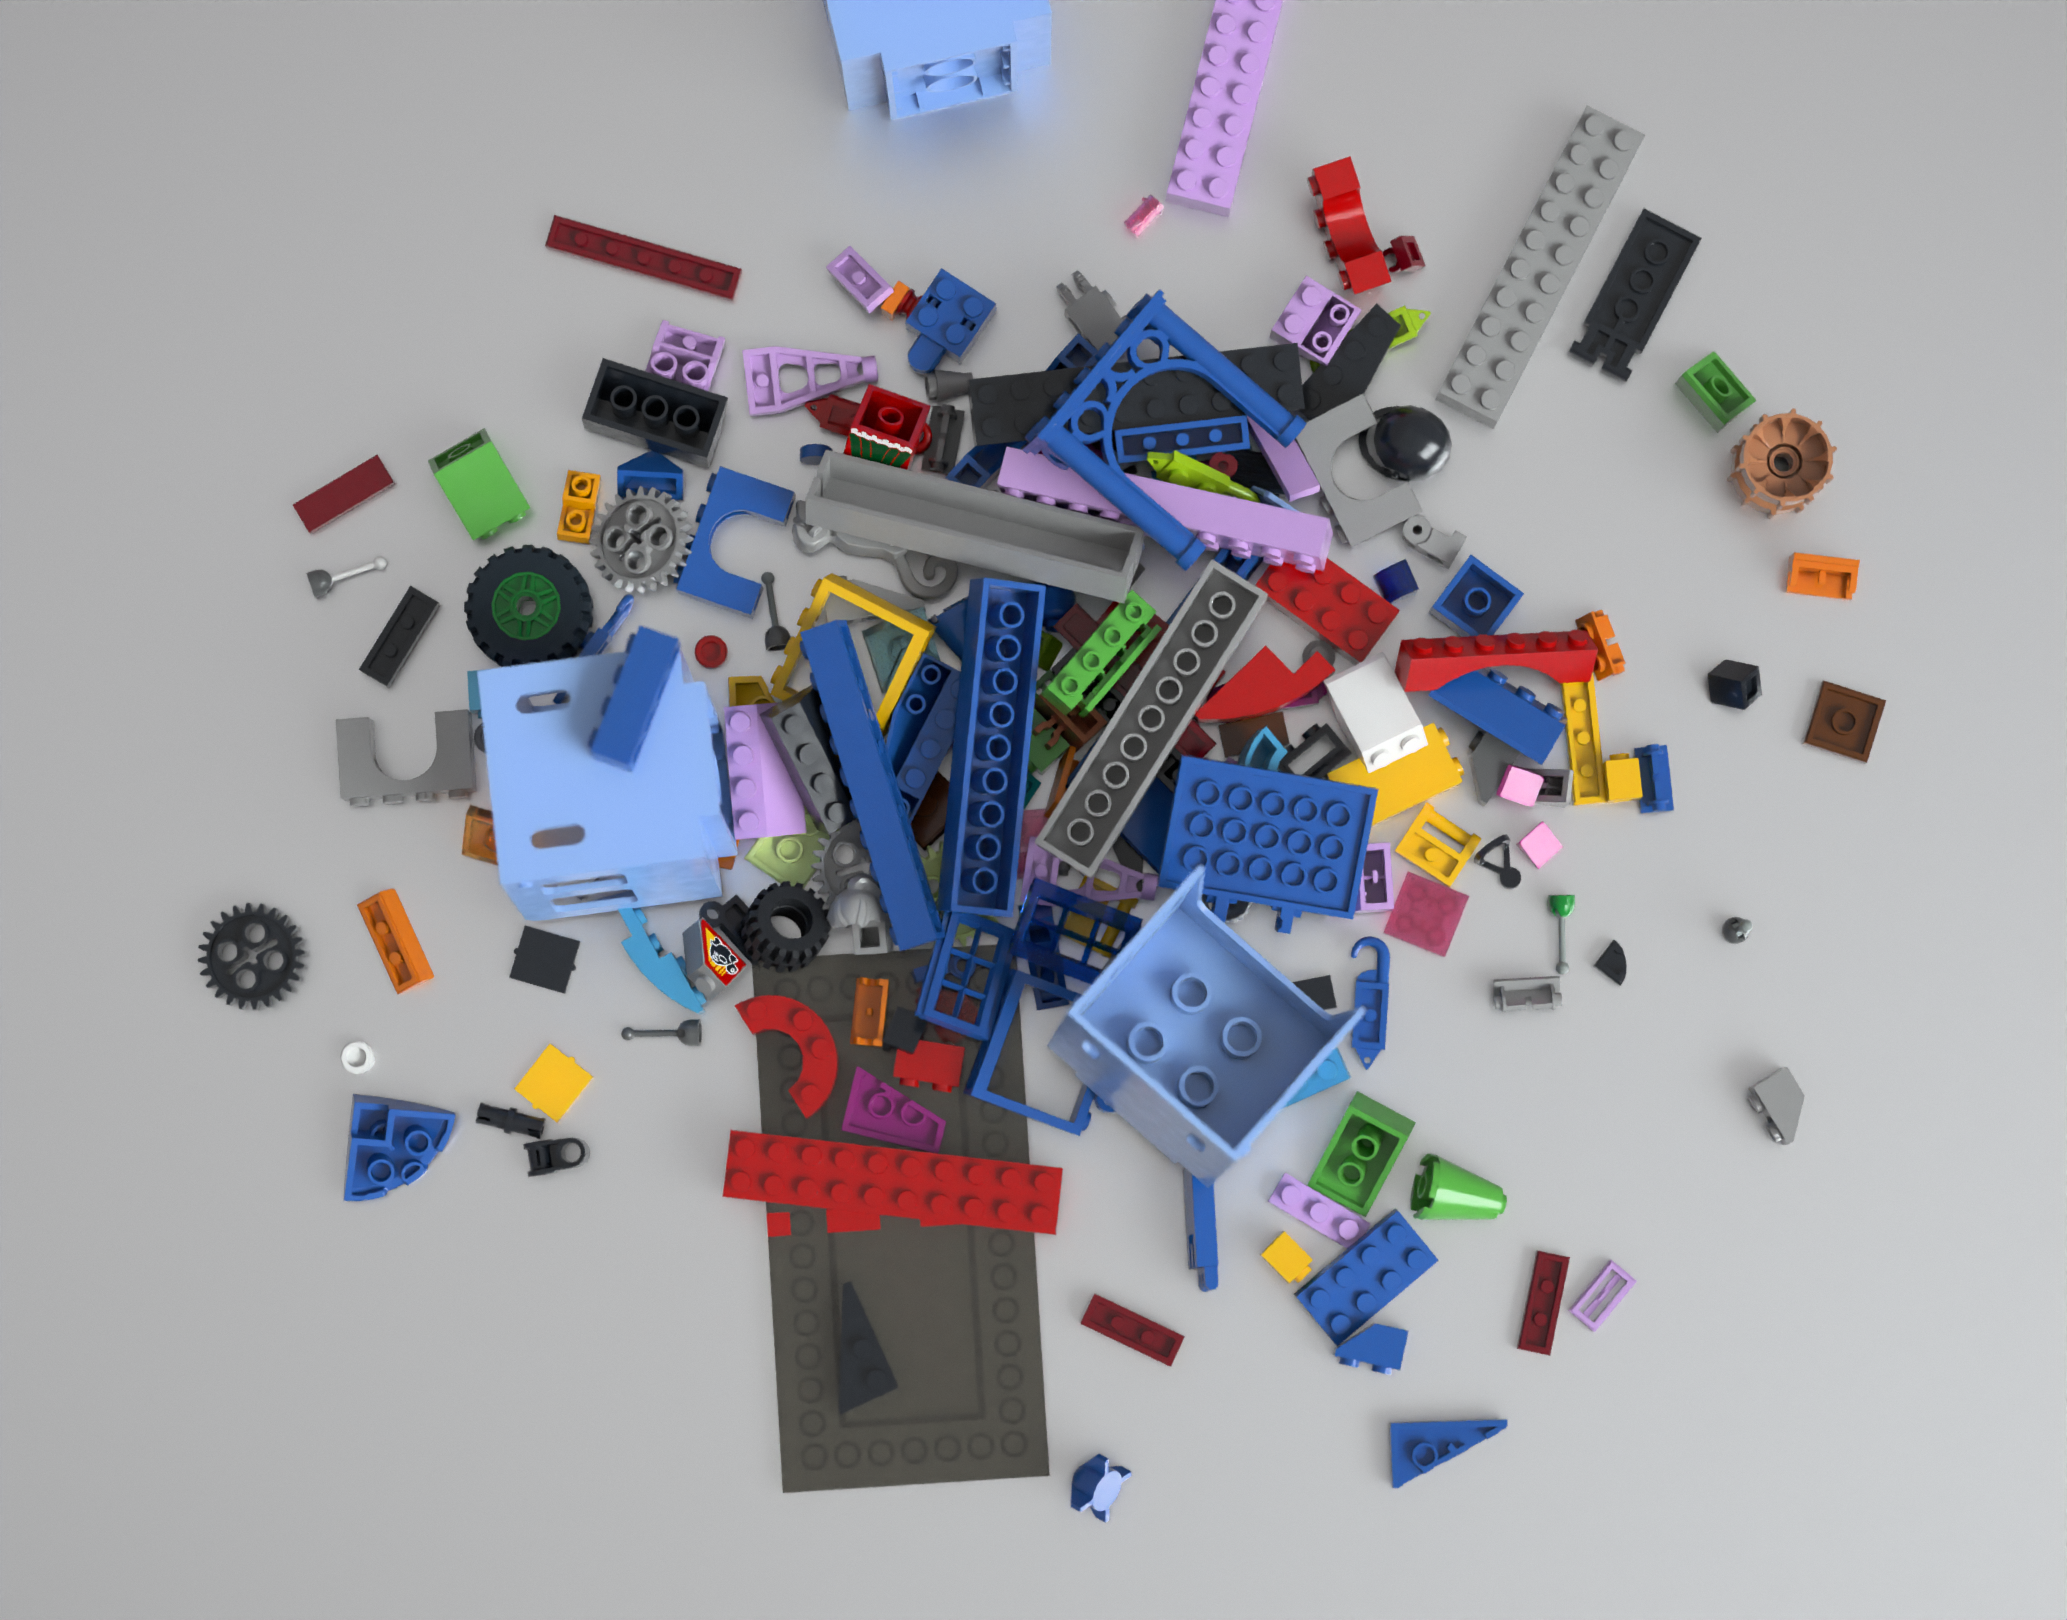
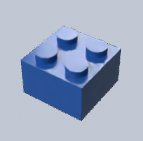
[1429,555,1524,637]

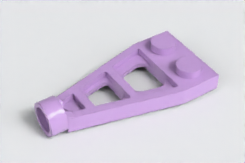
[742,346,878,417]
[1020,836,1158,906]

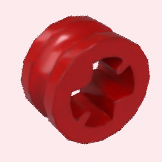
[896,288,922,320]

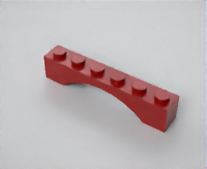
[1394,630,1598,692]

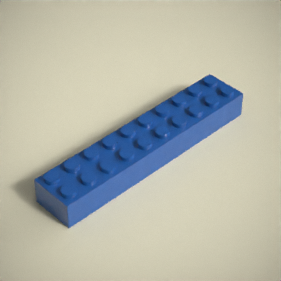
[937,577,1046,918]

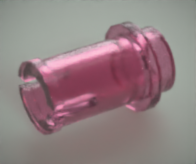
[1123,194,1164,237]

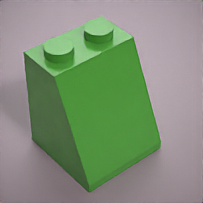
[428,428,530,541]

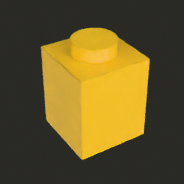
[1603,753,1643,803]
[1260,1231,1313,1284]

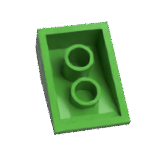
[1307,1091,1416,1217]

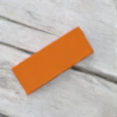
[357,888,434,994]

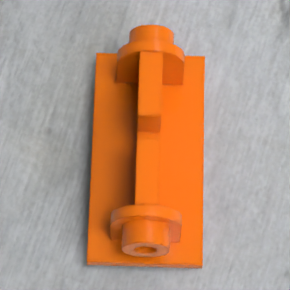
[1575,610,1626,681]

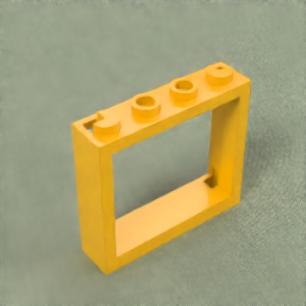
[770,573,937,739]

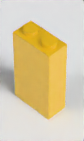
[1325,722,1464,827]

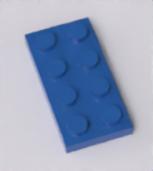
[1294,1209,1439,1346]

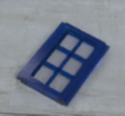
[1007,878,1143,985]

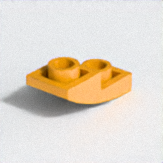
[557,470,601,544]

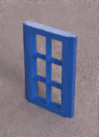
[914,911,1019,1042]

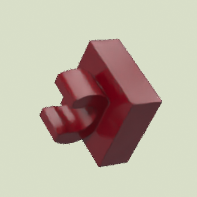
[1383,236,1425,273]

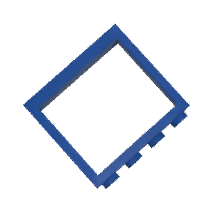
[963,968,1096,1136]

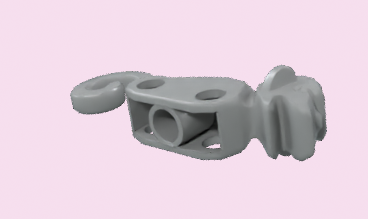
[792,500,958,600]

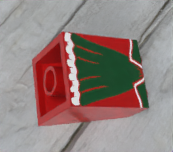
[843,384,931,470]

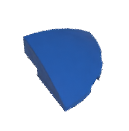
[343,1094,455,1201]

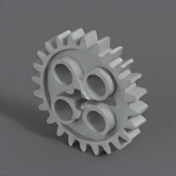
[589,486,694,594]
[811,819,872,905]

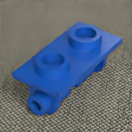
[1634,744,1674,814]

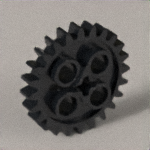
[198,903,307,1011]

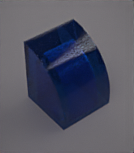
[1373,559,1419,604]

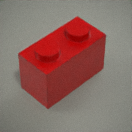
[893,1040,966,1093]

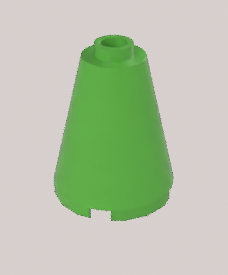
[1410,1154,1507,1220]

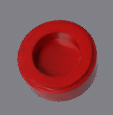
[694,635,728,669]

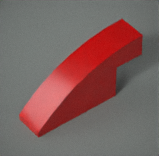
[1193,645,1336,723]

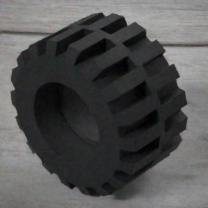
[741,881,831,973]

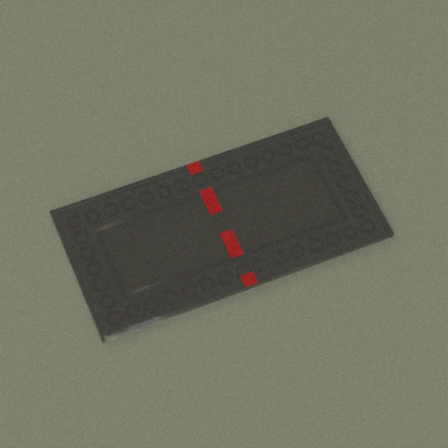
[752,944,1050,1493]

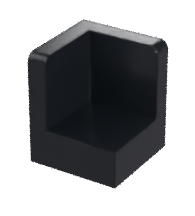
[1707,660,1762,710]
[882,1006,928,1054]

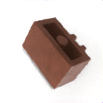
[1031,694,1107,753]

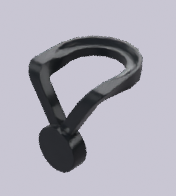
[1474,834,1521,889]

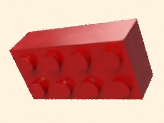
[1255,558,1400,665]

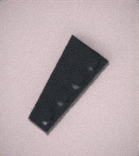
[1298,303,1401,421]

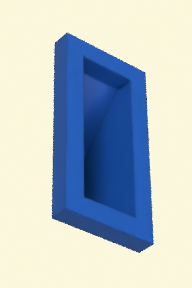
[617,450,684,500]

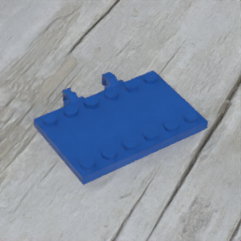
[1157,754,1378,934]

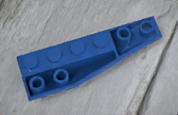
[886,653,961,824]

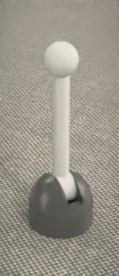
[307,556,386,598]

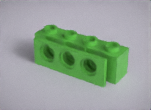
[1041,590,1162,718]

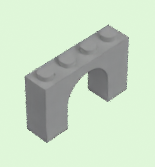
[1295,394,1423,547]
[336,709,477,806]

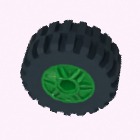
[464,545,594,667]

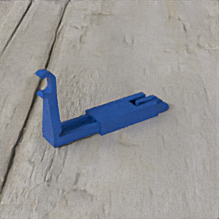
[1095,1095,1218,1292]

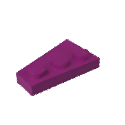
[841,1066,946,1154]

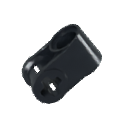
[523,1138,590,1177]

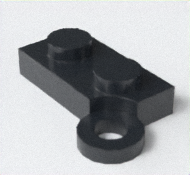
[699,894,762,966]

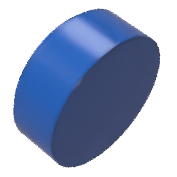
[800,444,832,465]

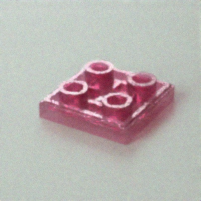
[1383,871,1469,958]

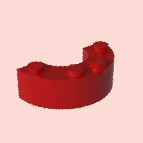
[1307,156,1392,295]
[735,995,838,1119]

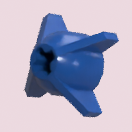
[1070,1454,1131,1523]

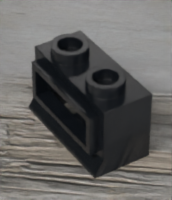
[1277,723,1352,778]

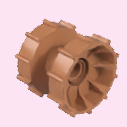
[1727,408,1837,519]

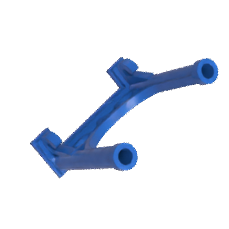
[1022,289,1307,571]

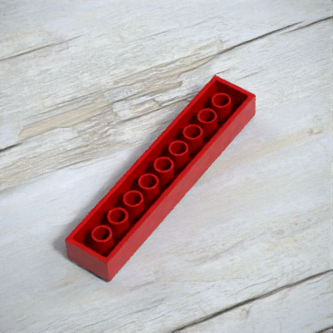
[723,1130,1063,1235]

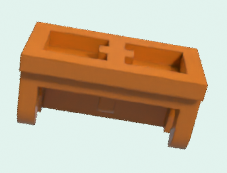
[1785,552,1860,600]
[850,977,890,1047]

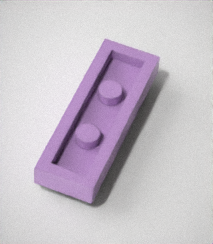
[1268,1173,1371,1249]

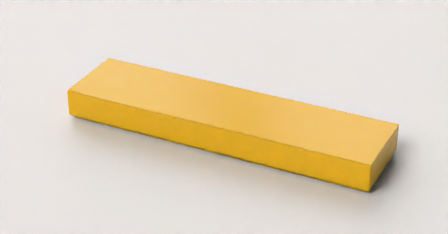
[1560,672,1607,806]

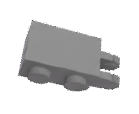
[1056,270,1130,350]

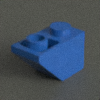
[1333,1323,1408,1375]

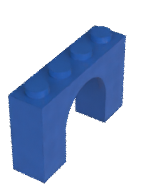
[673,466,796,619]

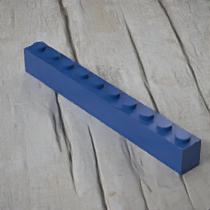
[800,620,946,951]

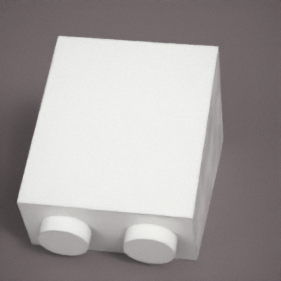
[1323,652,1428,773]

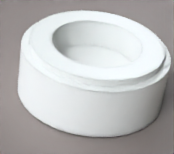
[340,1041,375,1074]

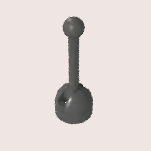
[621,1019,702,1046]

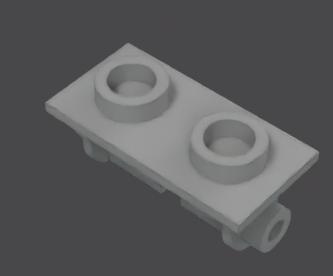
[1493,976,1562,1012]

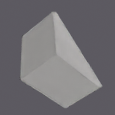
[1530,769,1574,808]

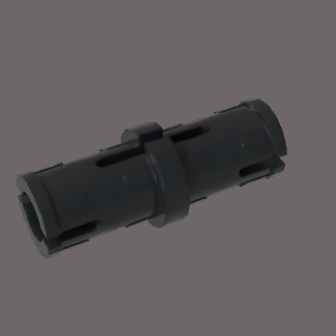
[476,1102,546,1139]

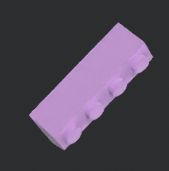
[724,702,807,840]

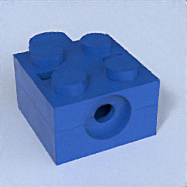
[905,268,997,374]

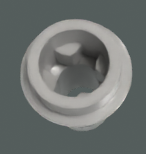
[925,369,973,402]

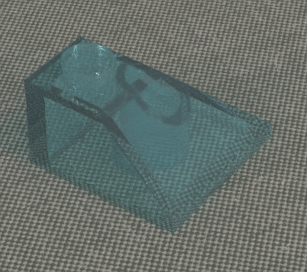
[862,607,941,694]

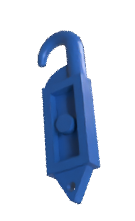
[552,594,634,704]
[1351,936,1390,1070]

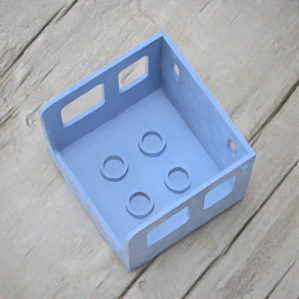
[823,0,1052,120]
[477,649,738,921]
[1047,864,1367,1188]

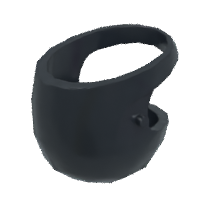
[1358,405,1452,482]

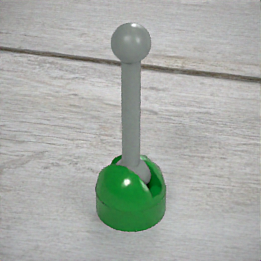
[1548,895,1575,974]

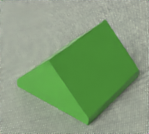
[1675,351,1756,433]

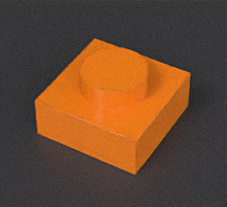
[881,280,910,321]

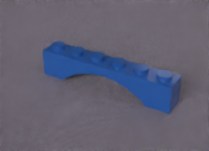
[945,333,1098,489]

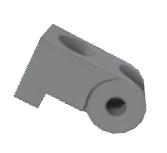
[1402,516,1467,569]

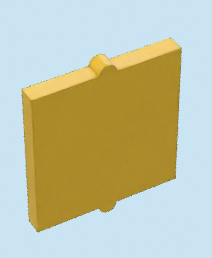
[514,1043,593,1123]

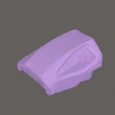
[646,320,725,391]

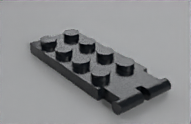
[1568,208,1702,382]

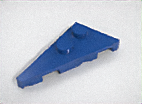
[1389,1419,1508,1488]

